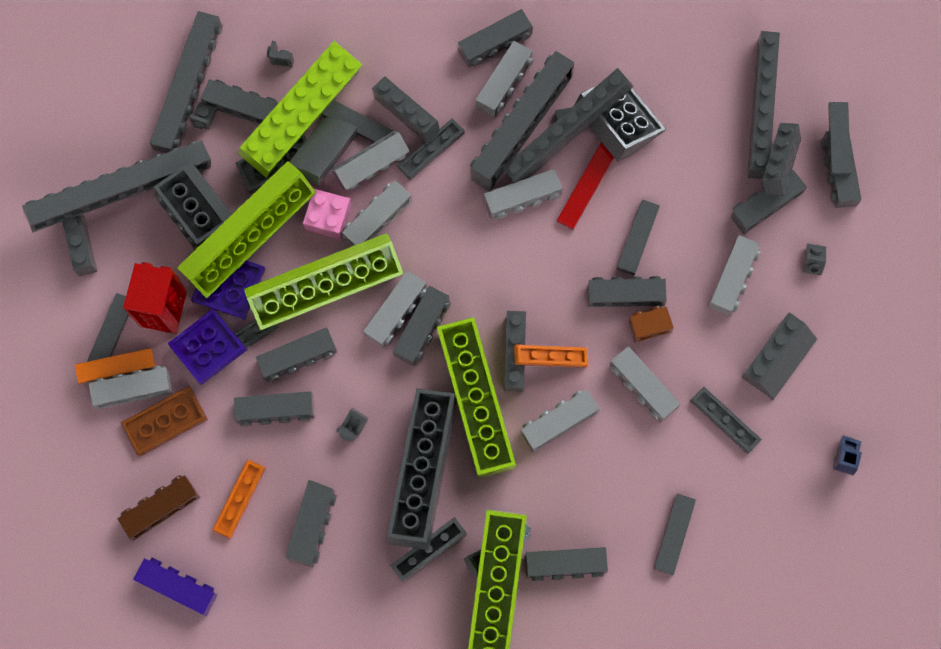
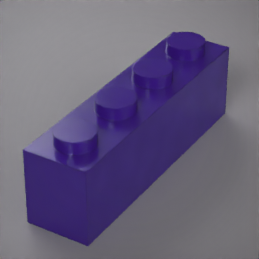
[133,557,218,616]

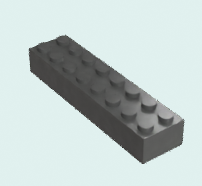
[470,51,574,192]
[387,388,457,550]

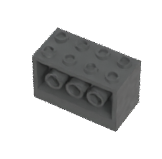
[154,161,232,250]

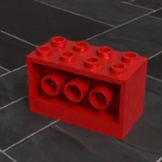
[123,262,188,335]

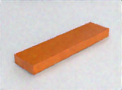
[514,344,588,368]
[74,348,155,384]
[213,459,266,539]

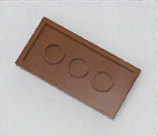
[120,385,208,457]

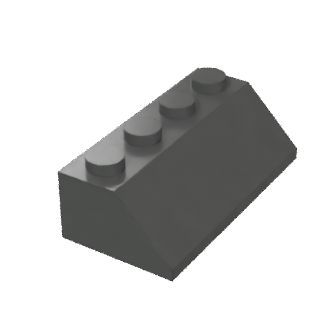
[742,312,817,400]
[285,480,337,568]

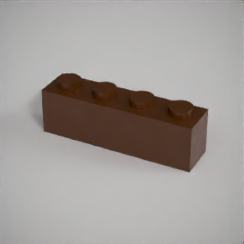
[117,475,200,541]

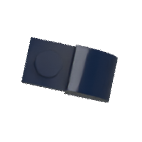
[833,435,862,476]

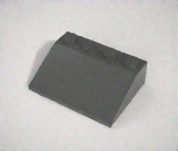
[574,86,666,162]

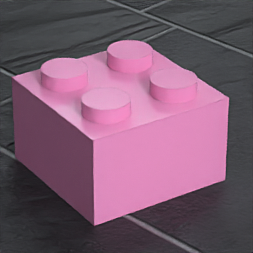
[303,189,352,240]

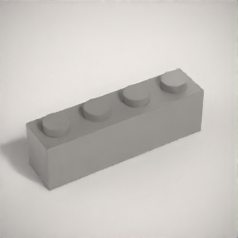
[475,41,534,117]
[332,130,409,190]
[484,169,563,220]
[342,180,412,246]
[708,235,761,316]
[363,270,427,348]
[610,346,681,422]
[89,366,173,409]
[521,390,600,452]

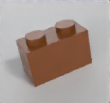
[628,306,674,343]

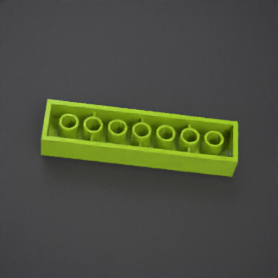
[237,41,363,178]
[177,161,316,298]
[244,233,403,330]
[437,317,516,479]
[468,509,527,649]

